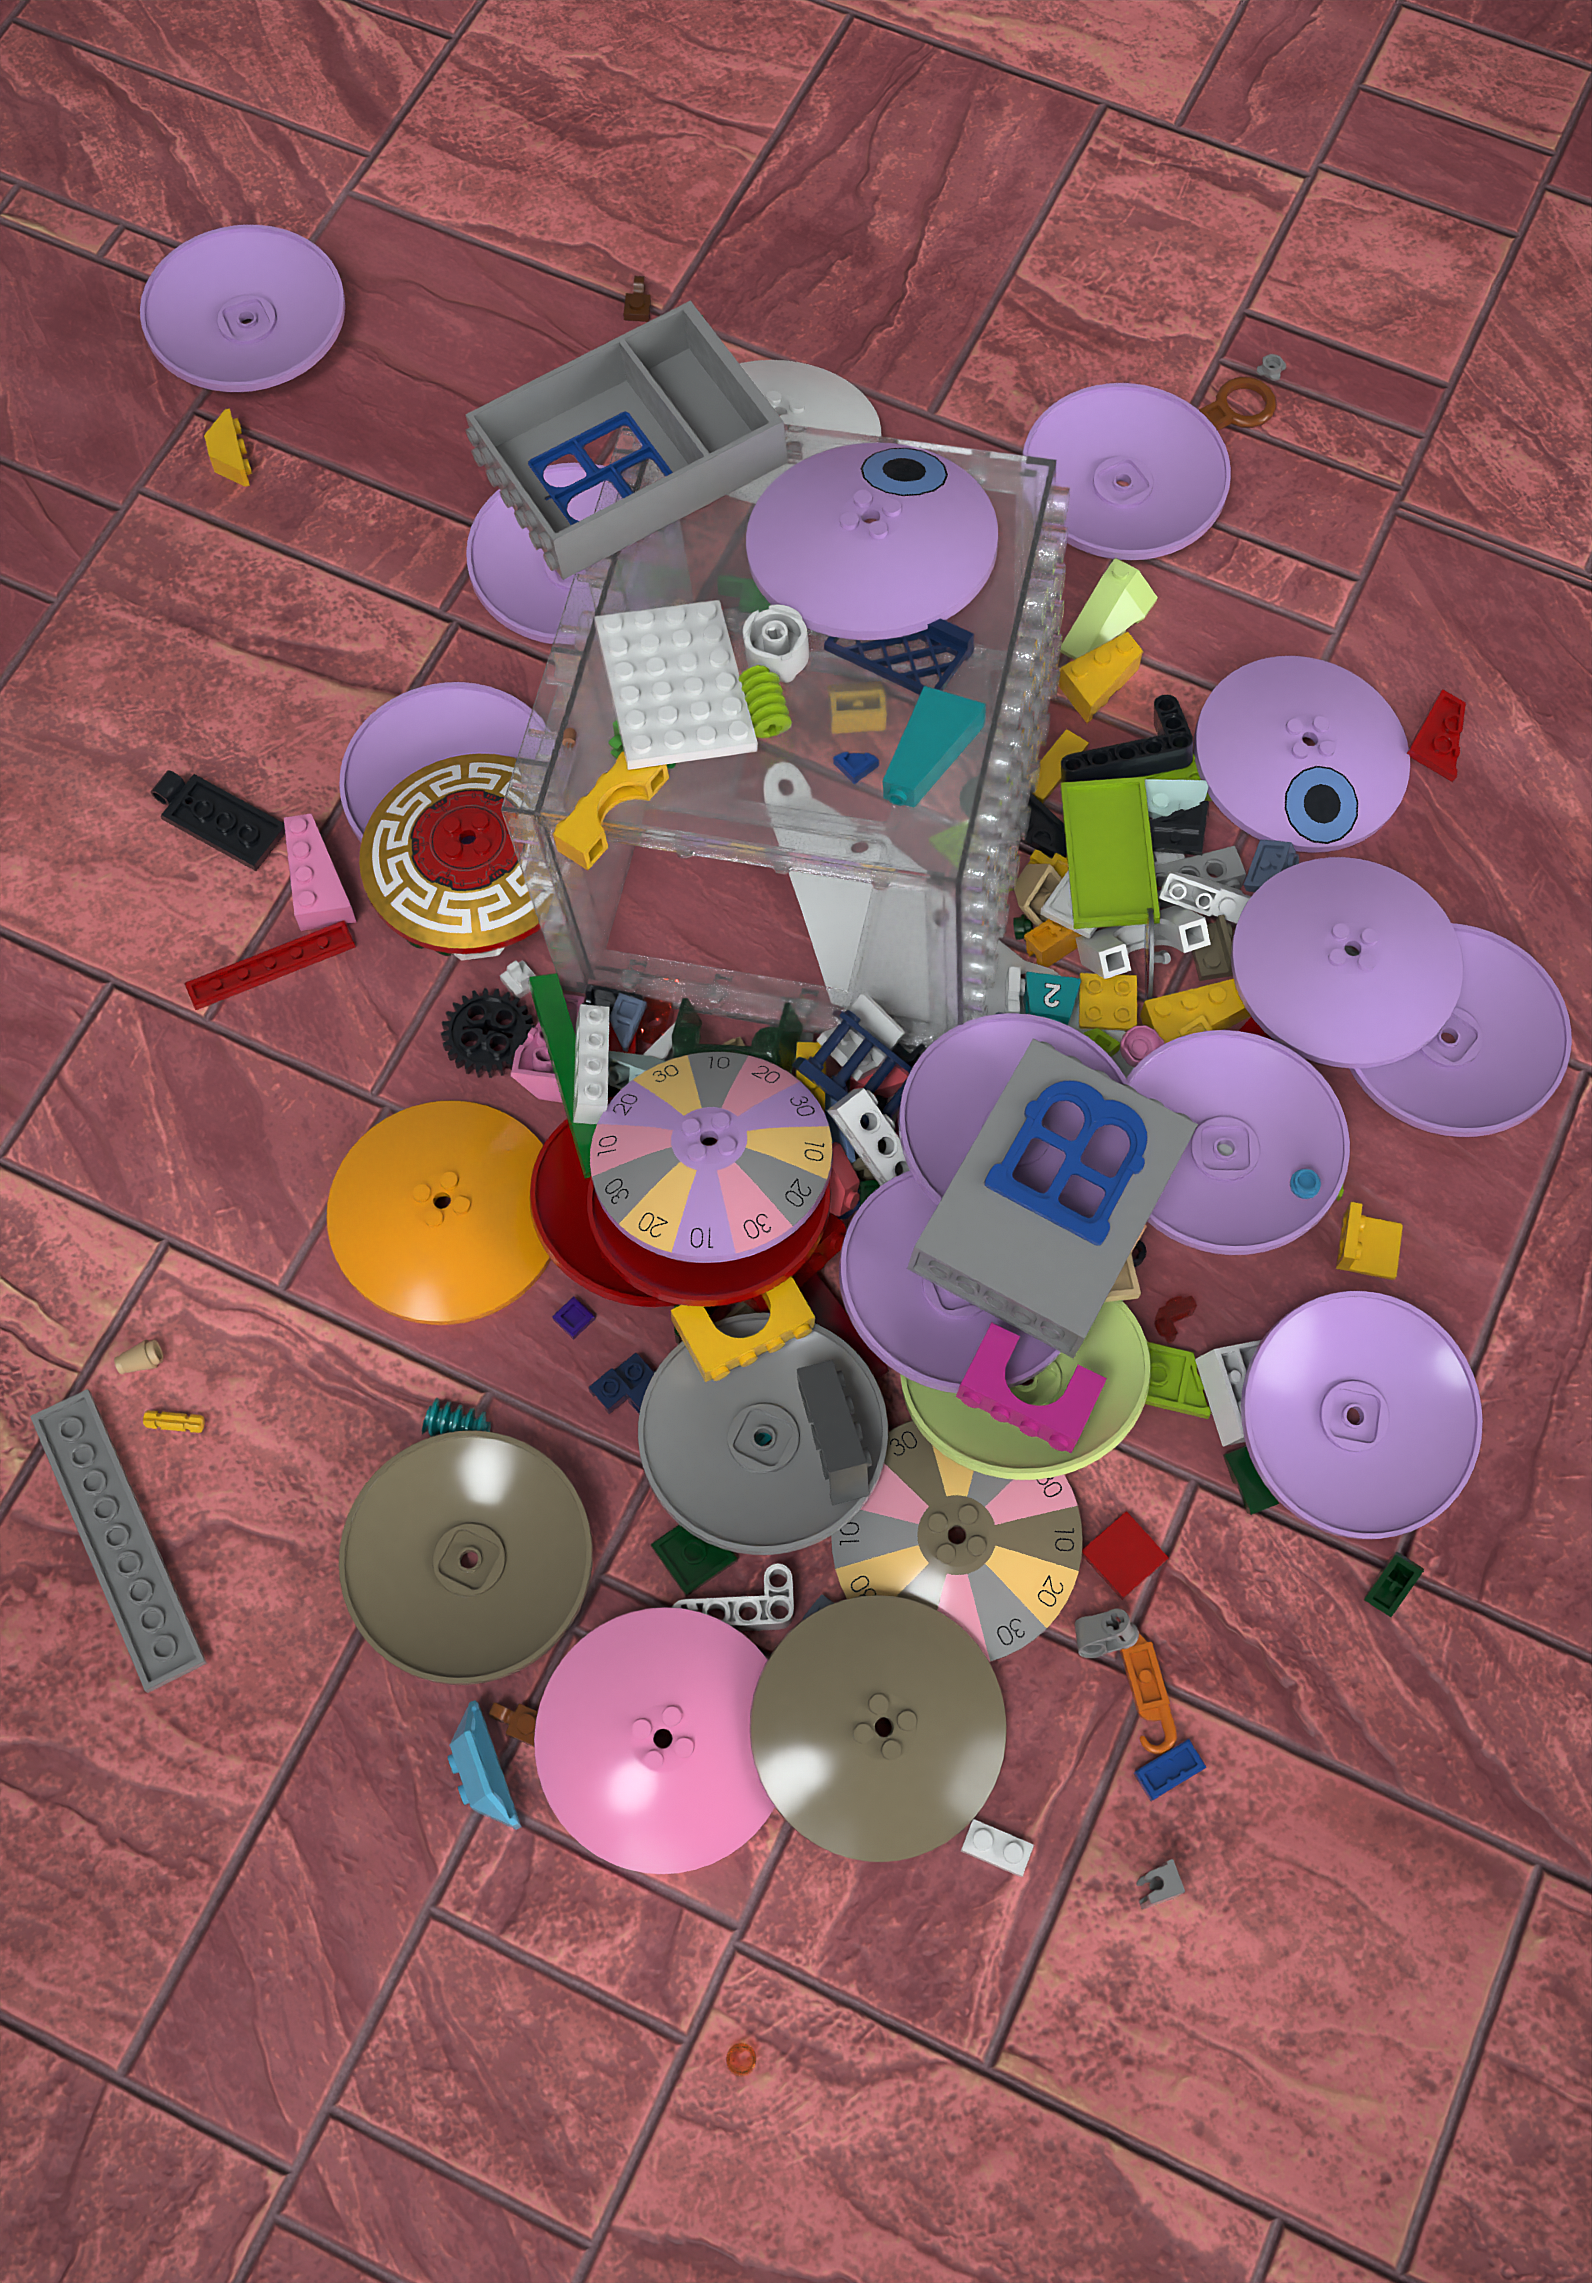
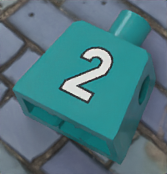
[1023,971,1081,1026]

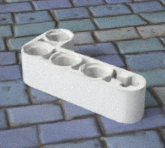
[672,1563,794,1631]

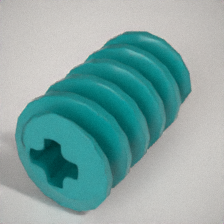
[422,1398,491,1437]

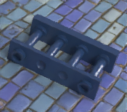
[792,1009,915,1133]

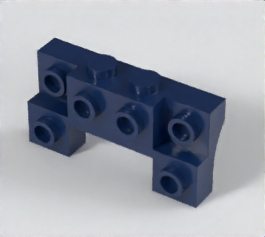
[588,1353,656,1415]

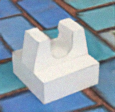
[500,960,536,998]

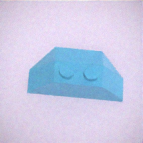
[447,1700,522,1830]

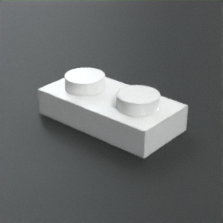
[961,1819,1034,1877]

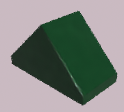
[1364,1552,1424,1617]

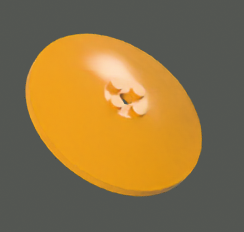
[326,1101,551,1325]

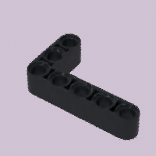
[1061,695,1193,783]

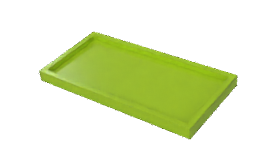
[1061,777,1160,929]

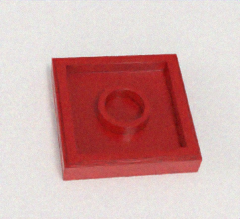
[1082,1511,1169,1600]

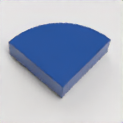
[833,752,879,784]

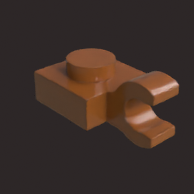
[489,1702,538,1748]

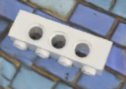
[573,1004,609,1124]
[827,1088,910,1186]

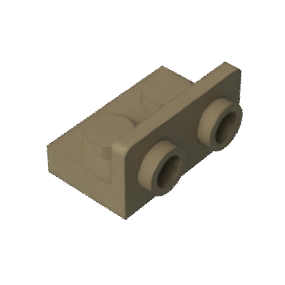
[1192,915,1233,981]

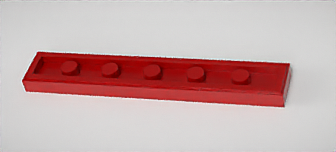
[184,920,356,1010]

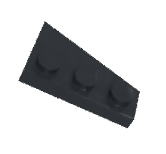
[983,786,1067,858]

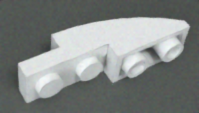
[1158,871,1251,923]

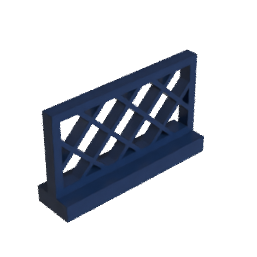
[824,618,974,695]

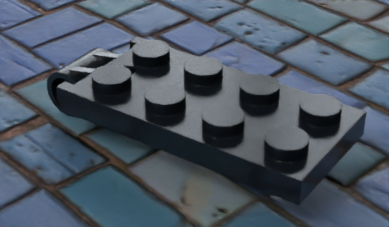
[150,770,285,871]

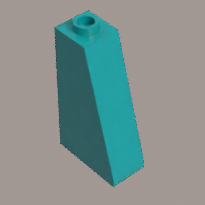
[882,686,986,808]

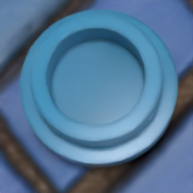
[1290,1169,1321,1199]

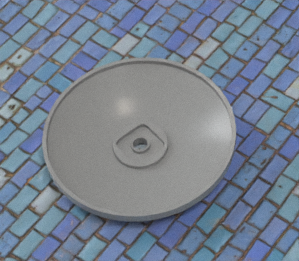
[638,1313,888,1555]

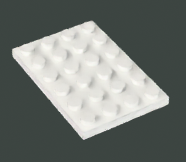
[594,600,758,770]

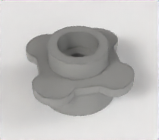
[1257,354,1286,381]

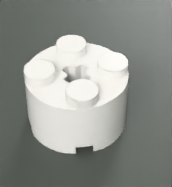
[743,604,809,683]

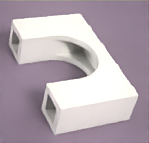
[1076,905,1211,979]

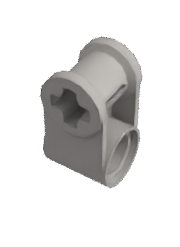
[1074,1609,1139,1658]

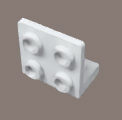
[817,993,905,1081]

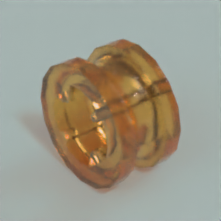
[726,2043,756,2077]

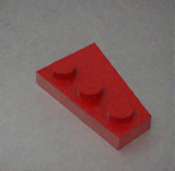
[1407,689,1466,782]

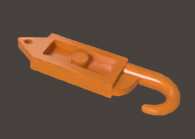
[1120,1634,1177,1754]

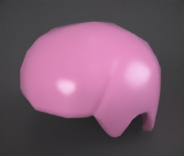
[1120,1025,1164,1068]

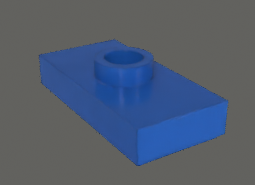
[1134,1739,1206,1801]

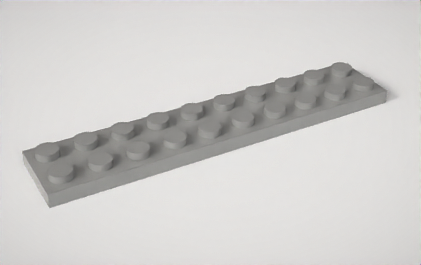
[30,1389,207,1693]

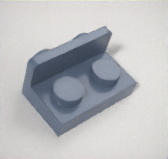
[1244,839,1299,892]

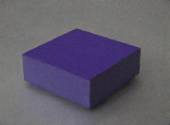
[552,1296,595,1340]

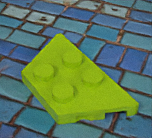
[1145,1342,1211,1419]

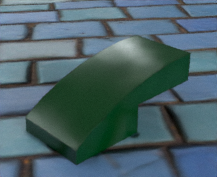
[1223,1445,1279,1515]

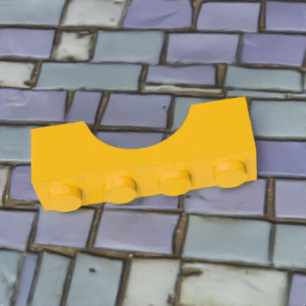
[553,751,669,870]

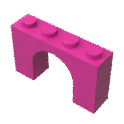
[956,1322,1107,1453]

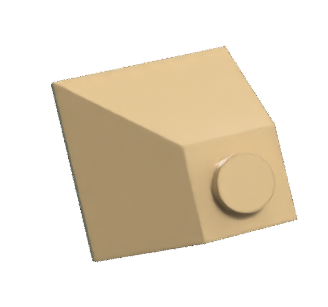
[1013,864,1062,927]

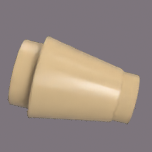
[114,1340,163,1374]

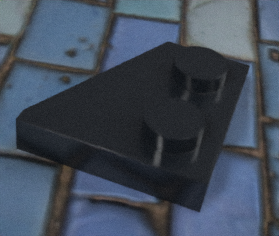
[1149,801,1209,856]

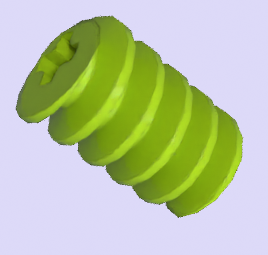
[738,665,792,739]

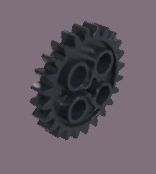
[441,988,534,1078]

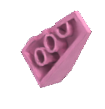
[511,994,585,1103]

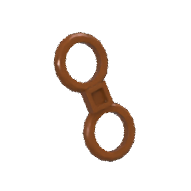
[1199,377,1276,431]

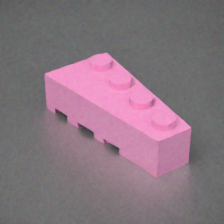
[284,814,356,931]

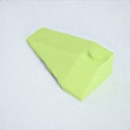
[1059,558,1158,660]

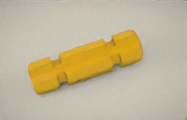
[143,1410,205,1433]

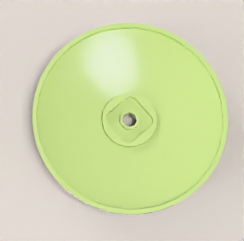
[900,1300,1150,1480]

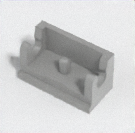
[1136,1859,1185,1910]

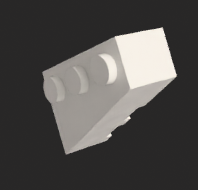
[1195,1340,1262,1447]

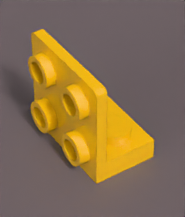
[1078,973,1137,1031]
[1336,1202,1403,1280]

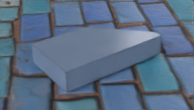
[609,993,647,1052]

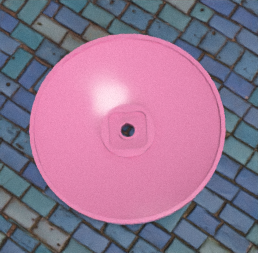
[534,1607,775,1874]

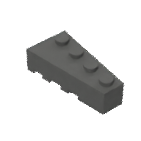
[796,1360,872,1506]

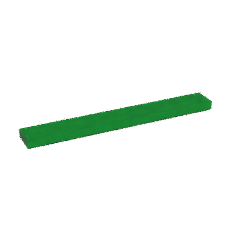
[528,973,597,1178]

